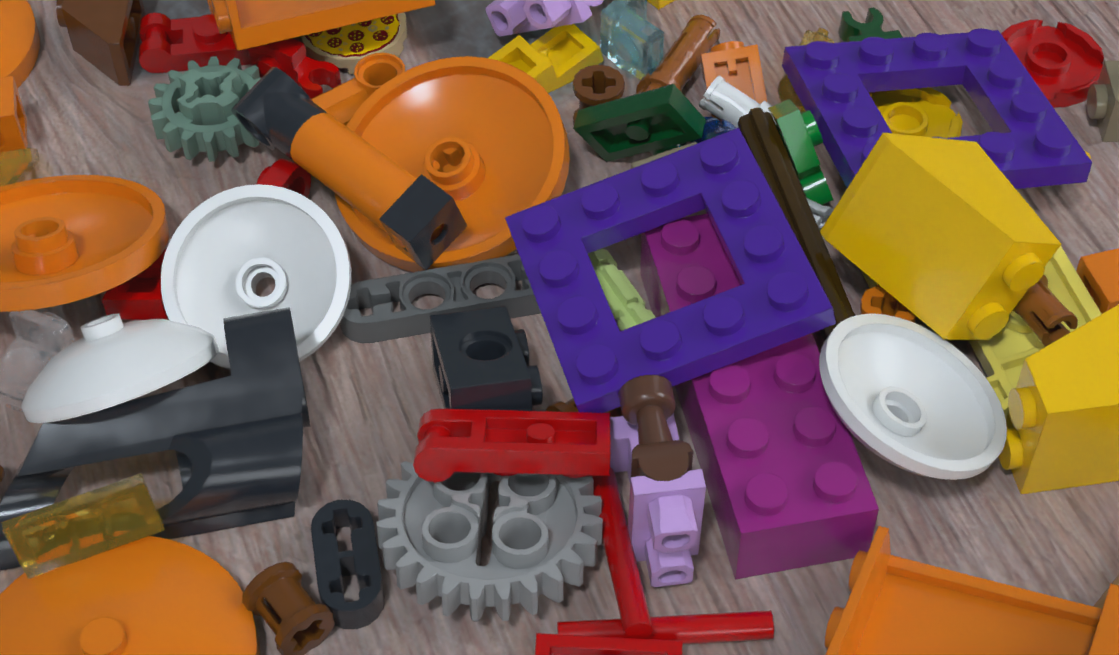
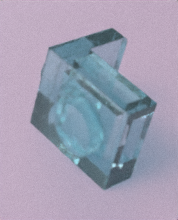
[600,0,664,80]

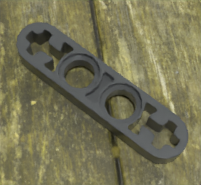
[339,254,541,343]

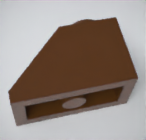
[56,0,145,86]

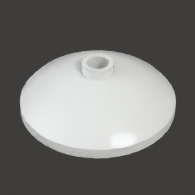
[161,184,352,370]
[21,314,219,423]
[819,314,1007,480]

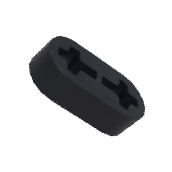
[311,500,385,629]

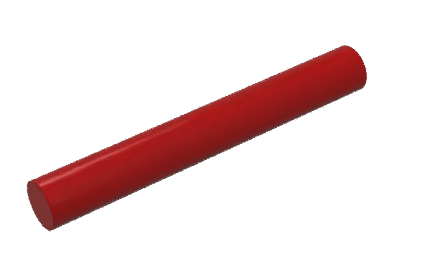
[588,467,653,639]
[557,610,774,644]

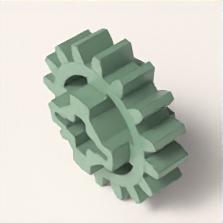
[148,56,261,162]

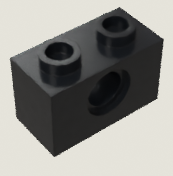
[429,306,543,411]

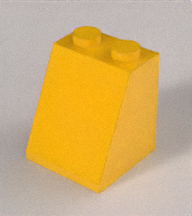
[820,132,1062,340]
[998,304,1119,495]

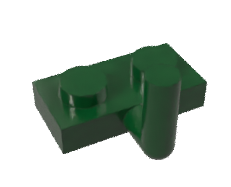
[573,84,706,162]

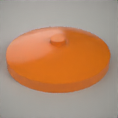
[334,56,570,272]
[0,175,169,312]
[0,535,261,655]

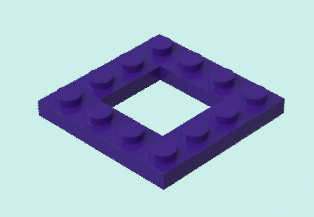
[782,28,1092,189]
[505,128,836,413]

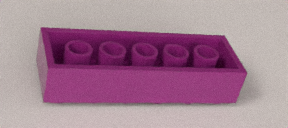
[640,214,879,580]

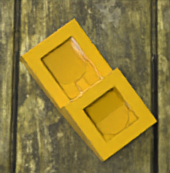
[488,24,604,93]

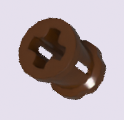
[573,65,625,133]
[242,562,335,655]

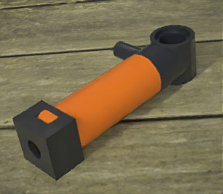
[231,67,467,270]

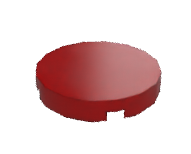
[1001,19,1104,107]

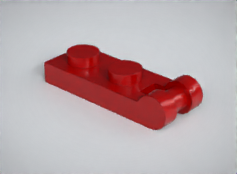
[139,12,295,73]
[413,408,611,483]

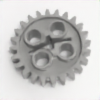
[376,461,603,622]

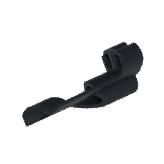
[0,307,310,570]

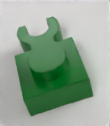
[768,99,833,205]

